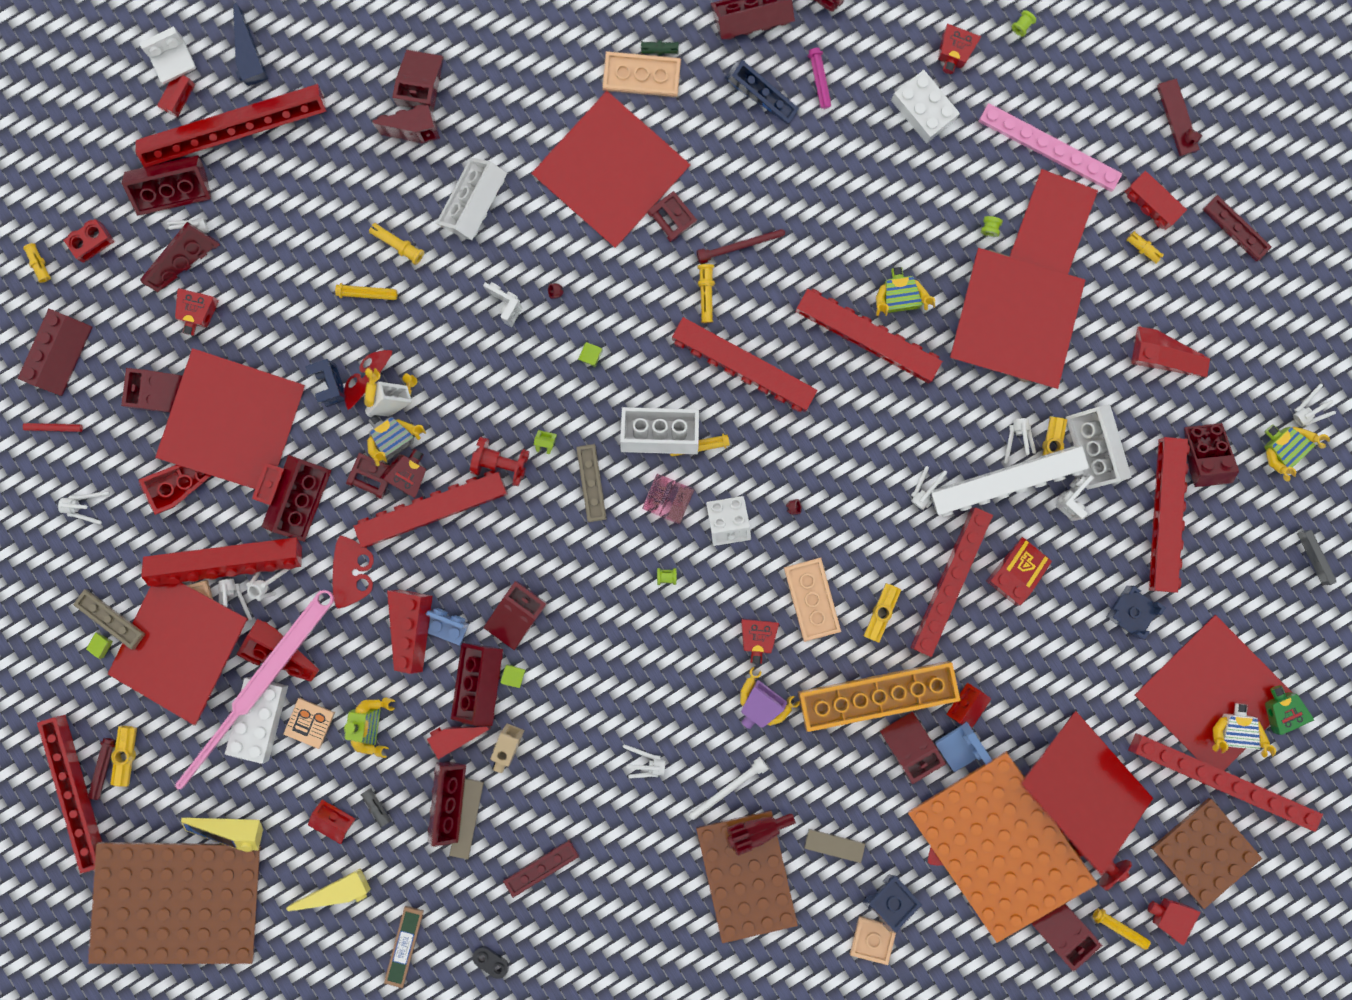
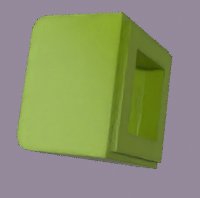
[578,342,603,367]
[86,632,113,659]
[500,664,525,688]

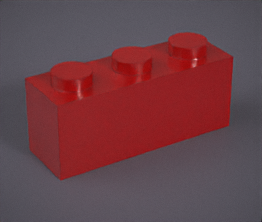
[1124,170,1187,230]

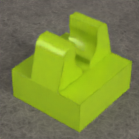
[534,430,557,454]

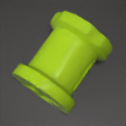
[1011,10,1036,37]
[657,568,677,585]

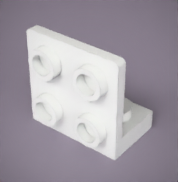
[139,26,196,84]
[483,282,523,327]
[1055,475,1094,521]
[706,496,751,546]

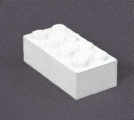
[620,407,699,454]
[225,677,288,764]

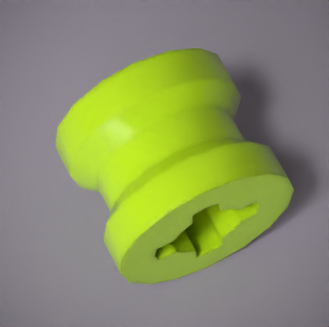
[981,216,1003,237]

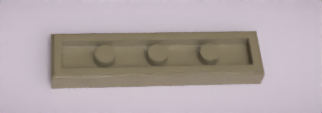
[576,444,607,522]
[73,589,145,650]
[449,778,484,859]

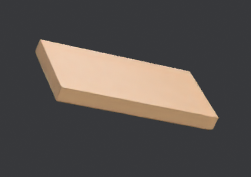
[603,52,681,97]
[784,558,841,642]

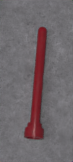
[696,229,785,265]

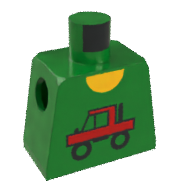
[1265,685,1314,735]

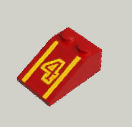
[986,537,1052,606]

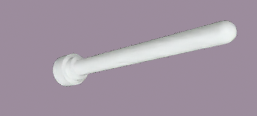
[689,757,769,820]

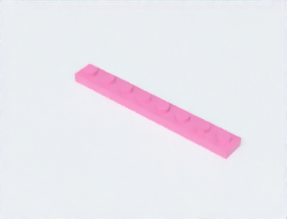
[978,103,1122,192]

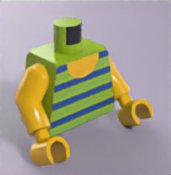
[876,267,935,316]
[1264,424,1330,481]
[344,697,395,758]

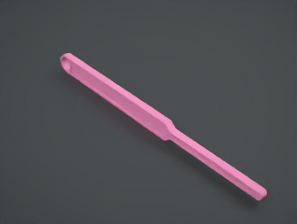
[176,590,334,789]

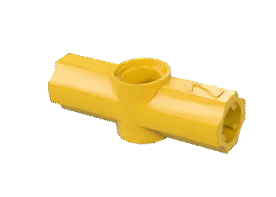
[1042,417,1067,456]
[864,583,902,643]
[110,726,137,787]

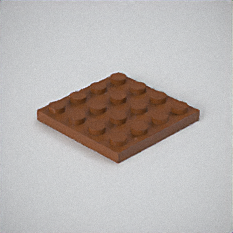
[1151,798,1262,909]

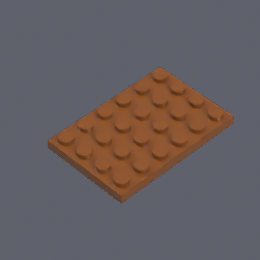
[696,810,798,943]

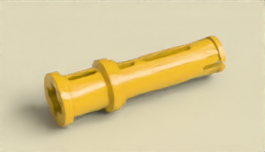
[369,223,424,265]
[697,264,715,323]

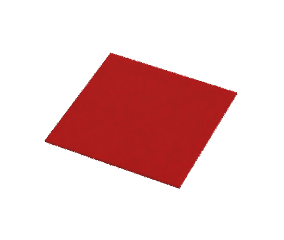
[531,91,691,248]
[950,248,1085,389]
[155,348,305,489]
[108,582,247,726]
[1135,615,1293,771]
[1020,711,1153,876]

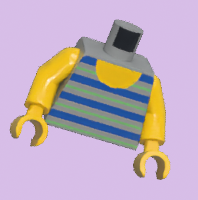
[367,415,426,466]

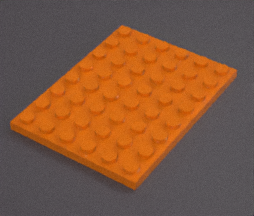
[908,751,1098,943]

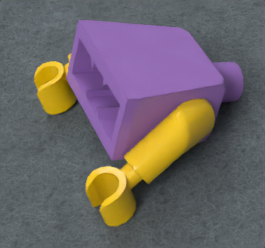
[740,667,800,729]

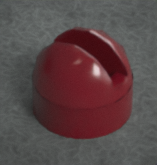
[1185,128,1203,145]
[548,283,564,299]
[786,499,802,515]

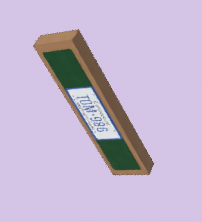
[384,906,424,988]

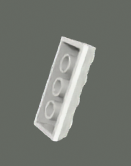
[436,157,507,240]
[1066,404,1132,490]

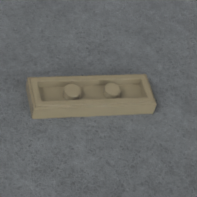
[804,829,866,863]

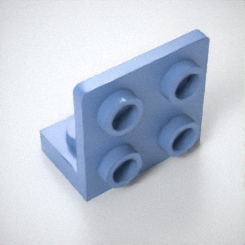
[426,608,469,646]
[935,722,992,772]

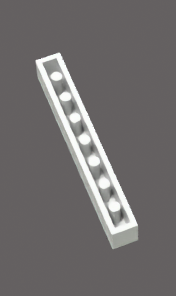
[930,445,1089,517]

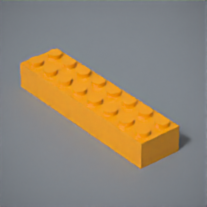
[798,661,960,732]

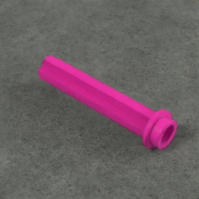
[808,48,831,109]

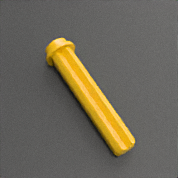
[335,283,398,300]
[670,433,730,456]
[1093,908,1151,950]

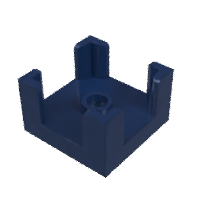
[305,359,345,407]
[1106,585,1166,640]
[863,874,922,933]

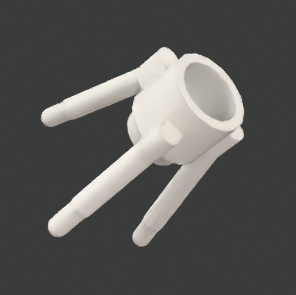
[167,218,209,233]
[1293,384,1336,427]
[1004,418,1036,464]
[911,466,947,510]
[58,492,110,524]
[246,569,289,601]
[218,579,252,621]
[623,745,665,778]

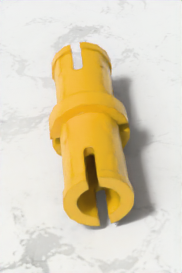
[1126,231,1164,264]
[23,243,51,283]

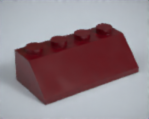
[711,0,795,40]
[122,155,211,216]
[17,308,93,396]
[261,455,332,542]
[451,643,503,726]
[428,761,466,847]

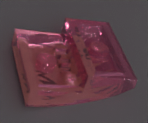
[642,474,694,525]

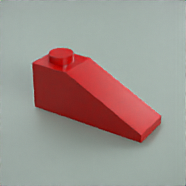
[427,726,491,759]

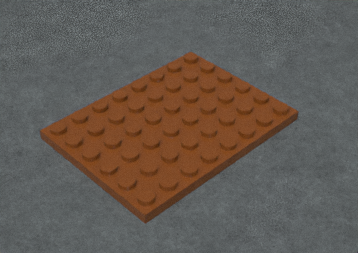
[88,842,261,964]

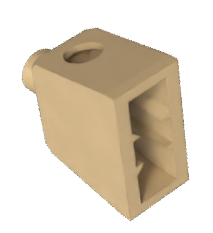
[491,723,525,773]

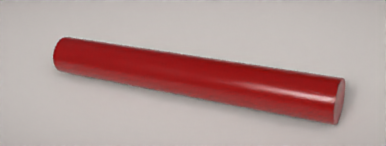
[23,423,83,432]

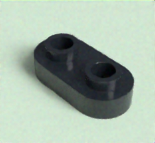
[473,946,509,979]

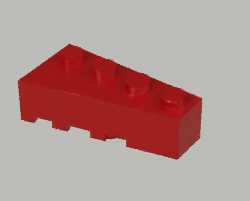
[387,590,433,674]

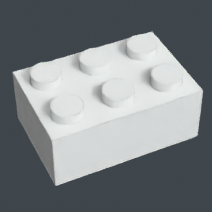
[891,70,960,144]

